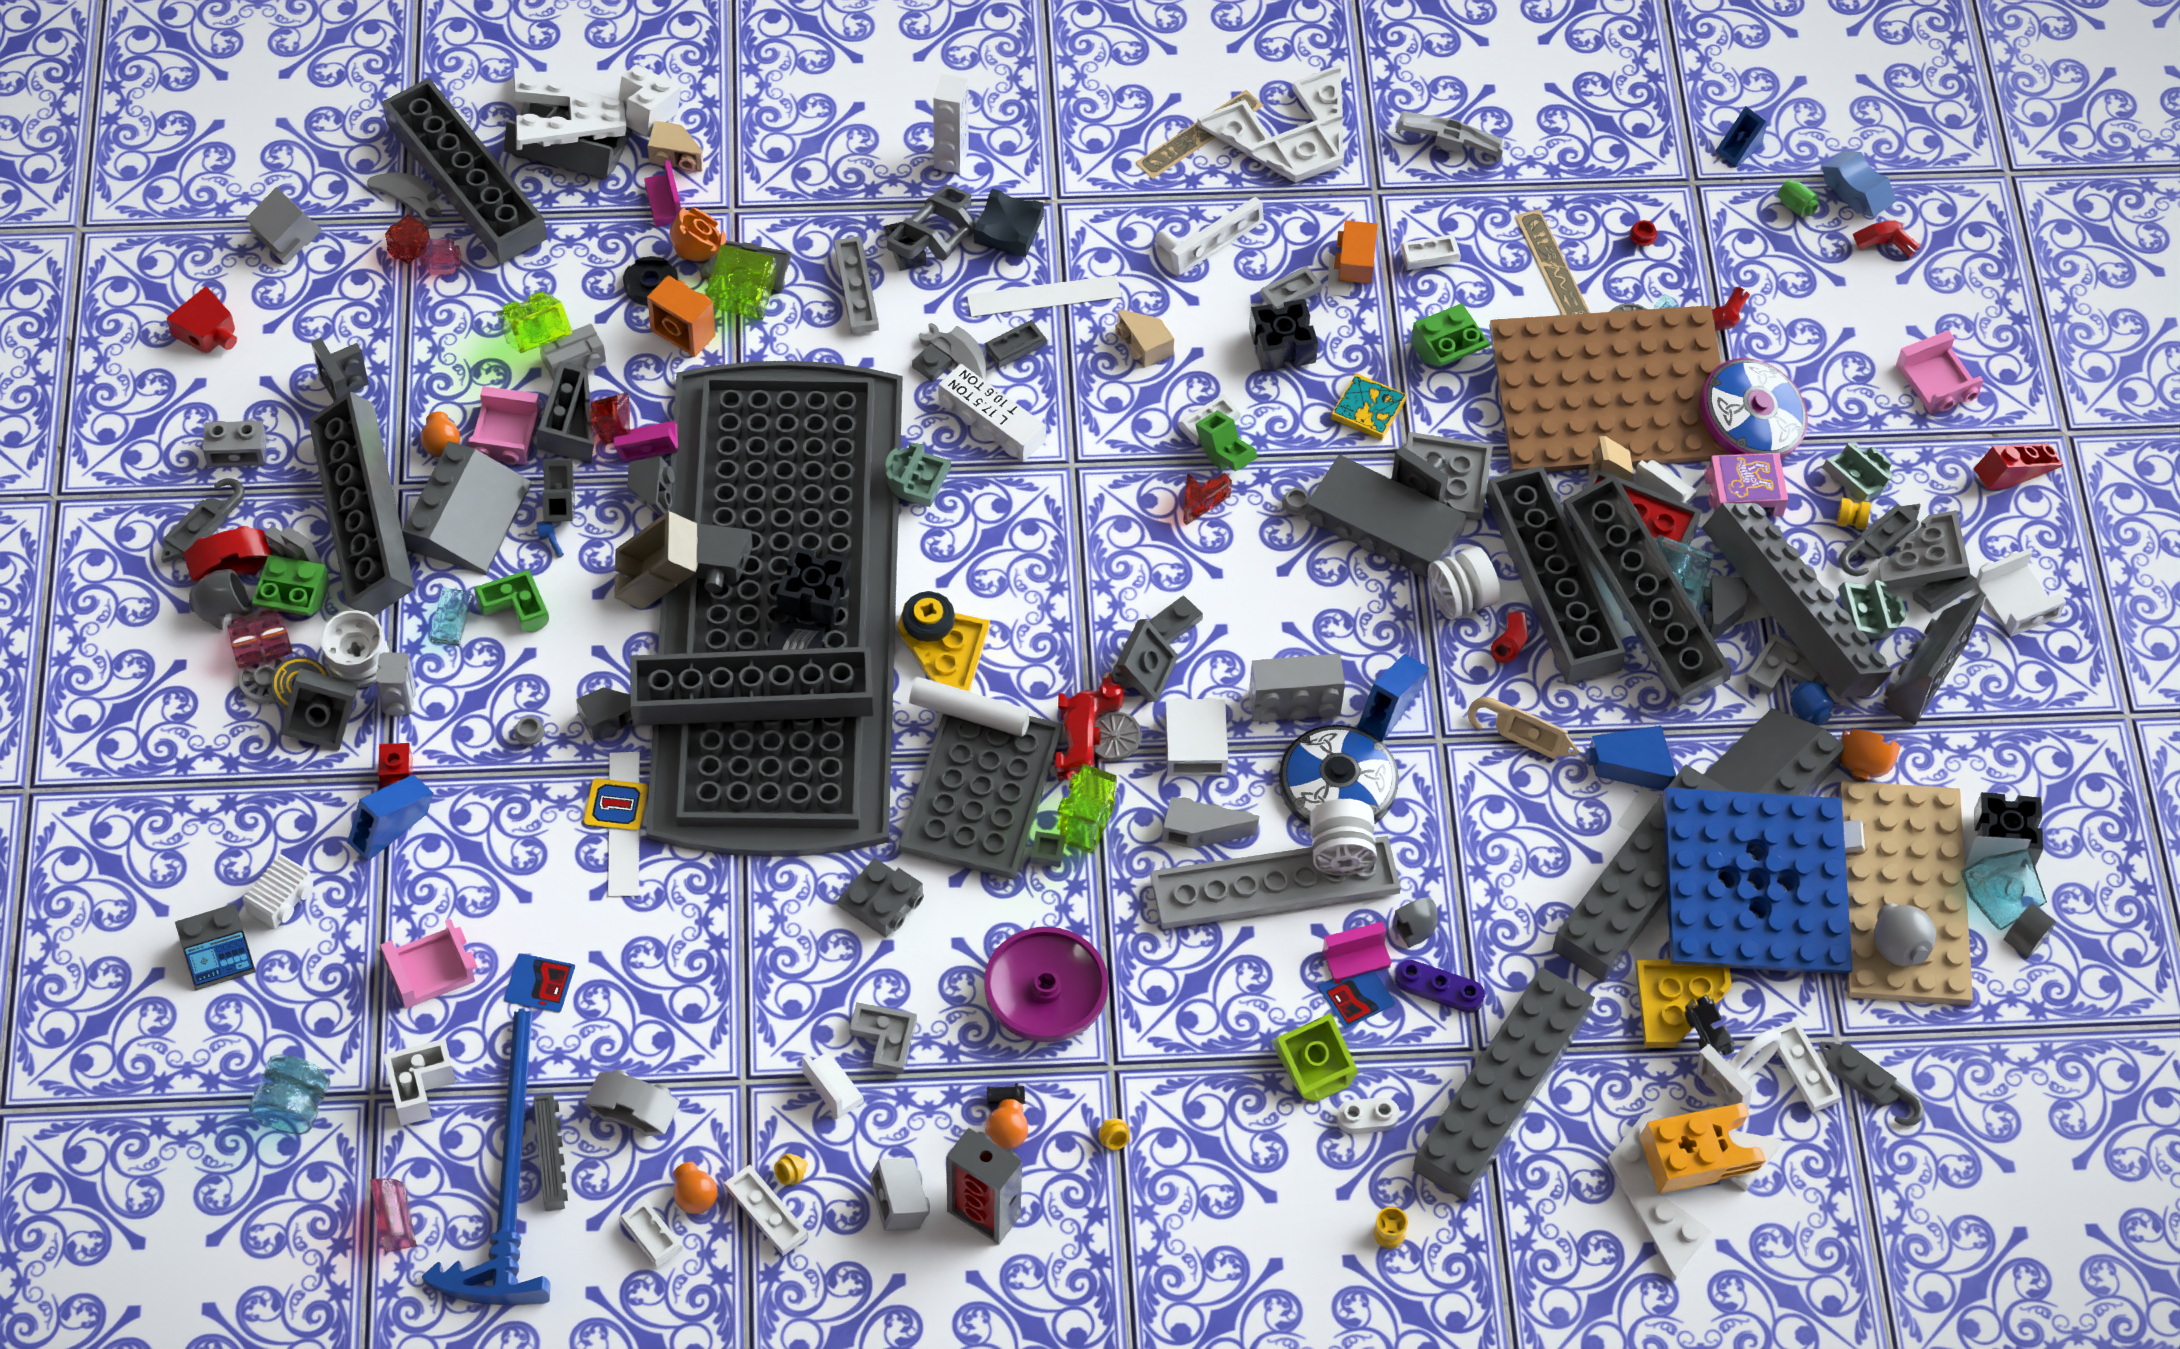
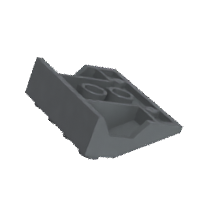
[503,102,633,179]

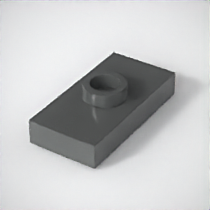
[984,320,1047,368]
[1912,574,1978,614]

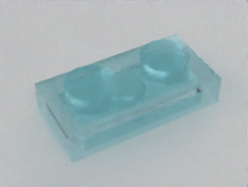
[430,588,473,646]

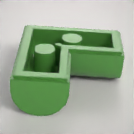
[474,570,549,632]

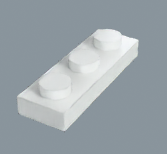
[1774,1020,1842,1113]
[724,1164,809,1256]

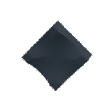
[974,189,1044,258]

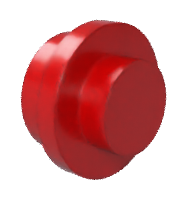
[1630,220,1658,246]

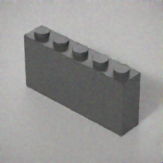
[1305,454,1466,578]

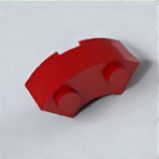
[183,526,272,582]

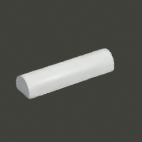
[909,677,1030,737]

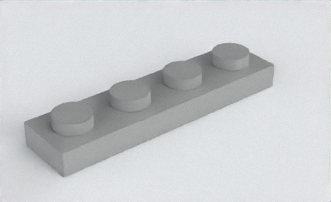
[834,236,879,334]

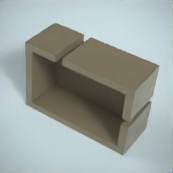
[614,511,698,610]

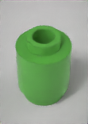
[1777,179,1819,218]

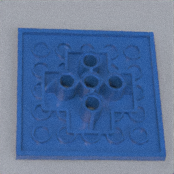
[1663,787,1853,975]

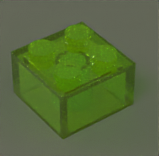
[705,244,778,320]
[496,291,573,354]
[1057,764,1117,854]

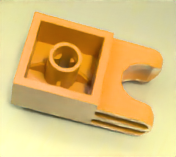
[1639,1103,1766,1194]

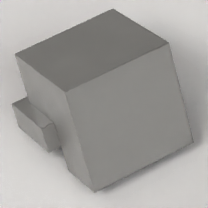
[245,187,322,264]

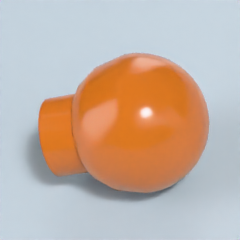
[420,411,460,457]
[985,1099,1028,1150]
[673,1162,718,1214]

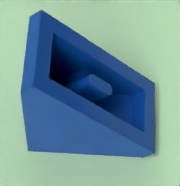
[1715,106,1768,167]

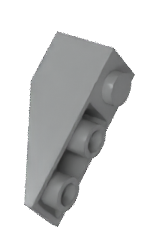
[1162,797,1260,848]

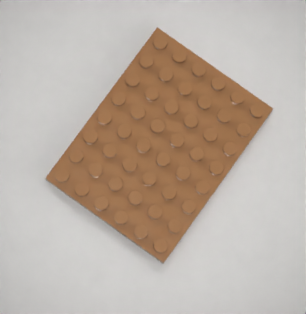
[1489,305,1733,473]

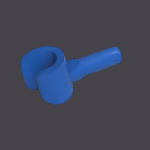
[536,521,564,558]

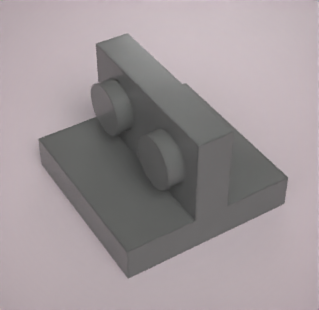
[311,338,369,402]
[1112,619,1179,702]

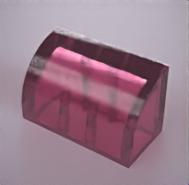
[370,1178,417,1253]

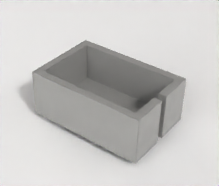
[1249,654,1345,723]

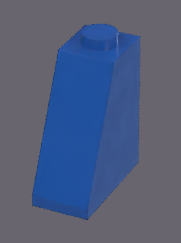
[1357,654,1430,742]
[1586,725,1677,791]
[347,774,434,861]

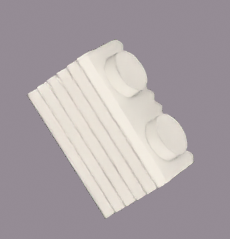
[243,854,313,929]

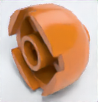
[669,207,726,262]
[1840,729,1900,782]

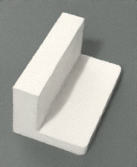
[1633,460,1697,504]
[802,1051,864,1119]

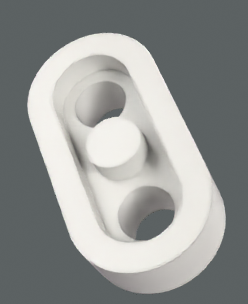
[1336,1098,1400,1134]

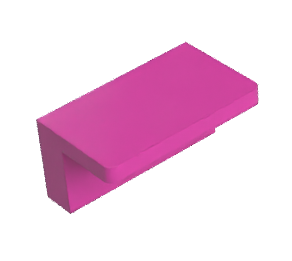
[644,161,681,227]
[614,421,678,462]
[1322,921,1392,981]

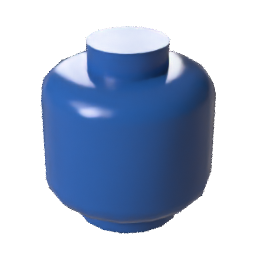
[1790,681,1834,725]

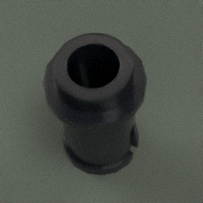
[987,1083,1025,1107]

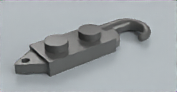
[161,478,245,563]
[1839,503,1921,577]
[1819,1041,1924,1126]

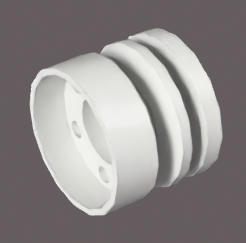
[1428,546,1500,620]
[321,610,390,688]
[1310,799,1377,875]

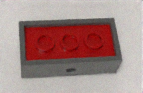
[1570,468,1702,573]
[946,1127,1022,1244]

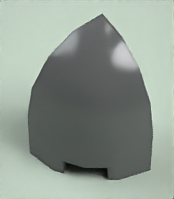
[1393,897,1438,948]

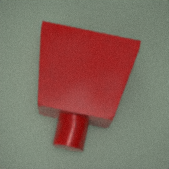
[166,286,237,353]

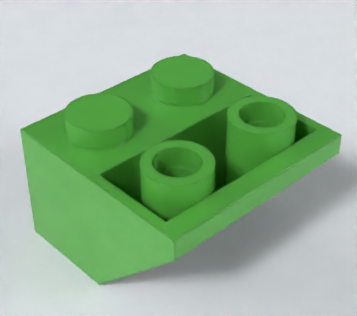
[1410,303,1490,366]
[252,555,330,616]

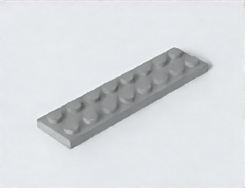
[1150,836,1401,929]

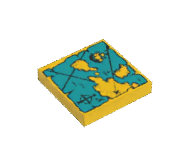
[1331,373,1407,441]

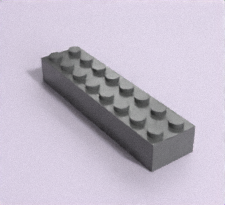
[382,78,547,264]
[308,391,415,617]
[1485,466,1626,684]
[1563,474,1732,707]
[1702,503,1892,698]
[630,646,873,725]
[1552,764,1730,983]
[1412,967,1595,1202]

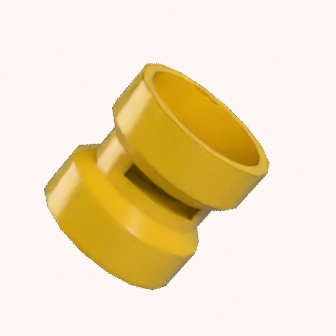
[1836,498,1871,531]
[1374,1207,1408,1249]

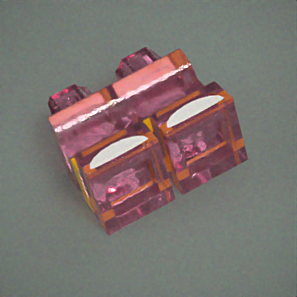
[227,609,293,669]

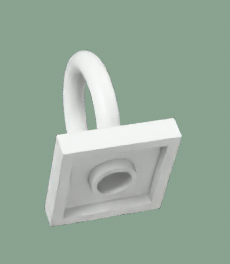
[1697,1029,1782,1111]

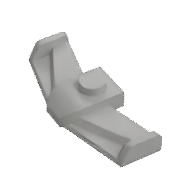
[1395,111,1505,162]

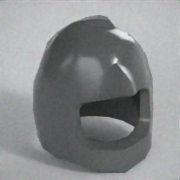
[189,569,253,630]

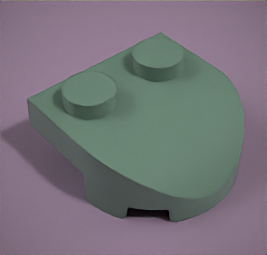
[1821,442,1893,502]
[885,443,951,507]
[1838,579,1906,640]

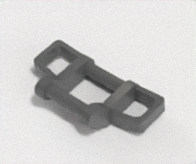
[887,185,976,261]

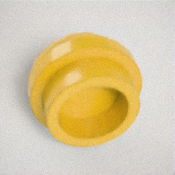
[1099,1118,1130,1150]
[774,1154,808,1186]

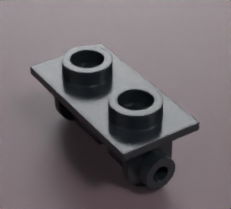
[1685,995,1735,1056]

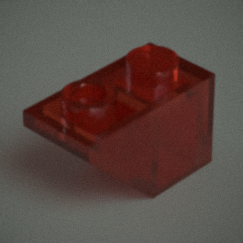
[591,392,630,444]

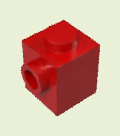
[378,743,413,789]

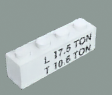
[933,73,968,174]
[938,364,1046,462]

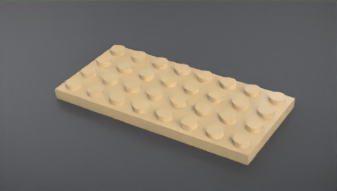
[1839,781,1973,1006]

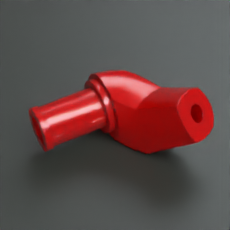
[1852,220,1922,259]
[1712,287,1750,331]
[1491,612,1528,664]

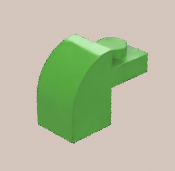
[1195,410,1258,472]

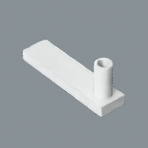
[1155,197,1264,275]

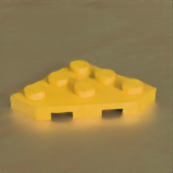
[897,602,990,692]
[1635,959,1732,1048]

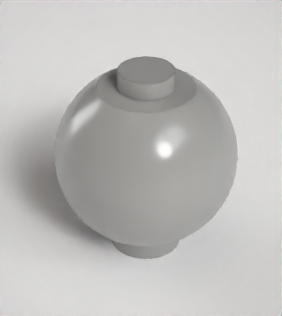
[1874,903,1936,966]

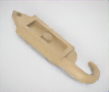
[1468,697,1580,760]

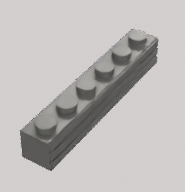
[533,1093,568,1211]

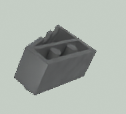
[536,362,594,463]

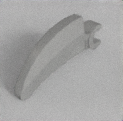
[367,172,442,227]
[919,323,986,380]

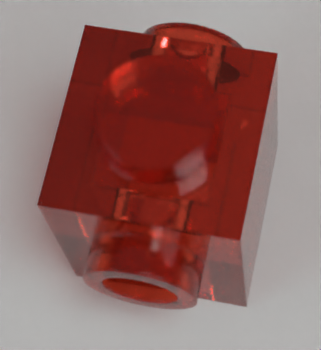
[385,214,431,265]

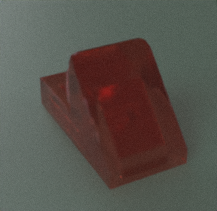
[1183,473,1232,526]

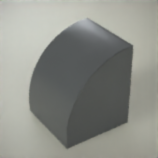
[2003,903,2056,959]

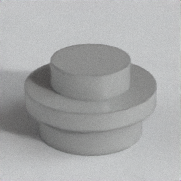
[1282,488,1310,516]
[514,716,545,745]

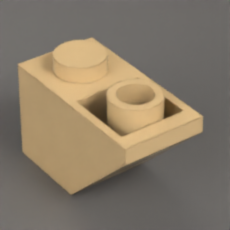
[648,121,704,171]
[1115,310,1175,368]
[1589,436,1634,482]

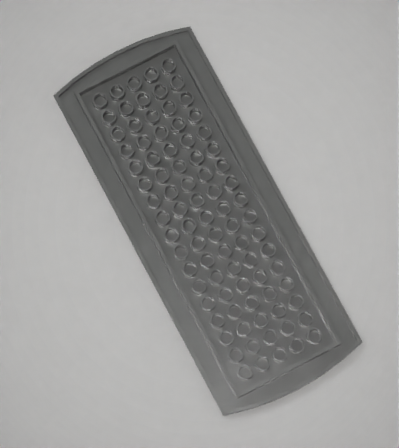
[646,361,903,857]

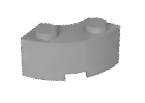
[583,1069,680,1136]

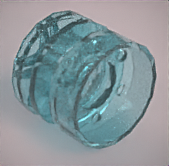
[248,1054,331,1135]

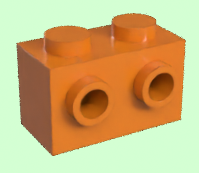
[1334,220,1378,284]

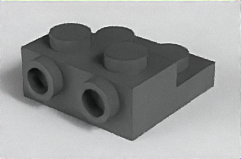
[837,857,924,938]

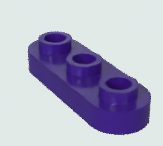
[1395,960,1485,1013]

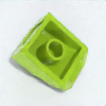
[1271,1013,1358,1102]

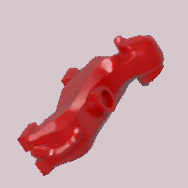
[1055,672,1124,781]

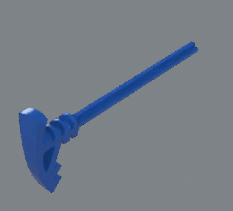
[422,1008,551,1305]

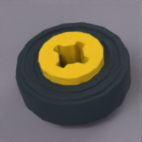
[902,591,955,642]

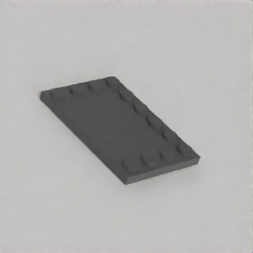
[899,714,1063,880]

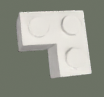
[618,64,681,137]
[383,1039,456,1126]

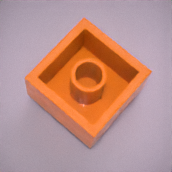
[647,275,716,357]

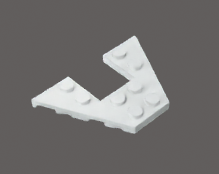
[1197,64,1344,183]
[513,68,626,150]
[1607,1113,1783,1281]

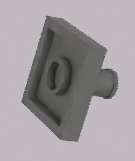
[1391,446,1448,504]

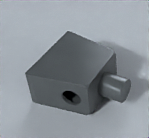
[696,523,752,593]

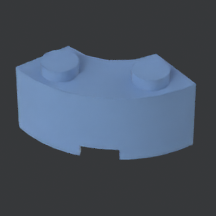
[1821,151,1897,217]

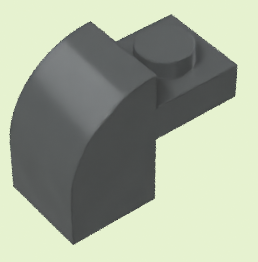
[542,458,575,522]

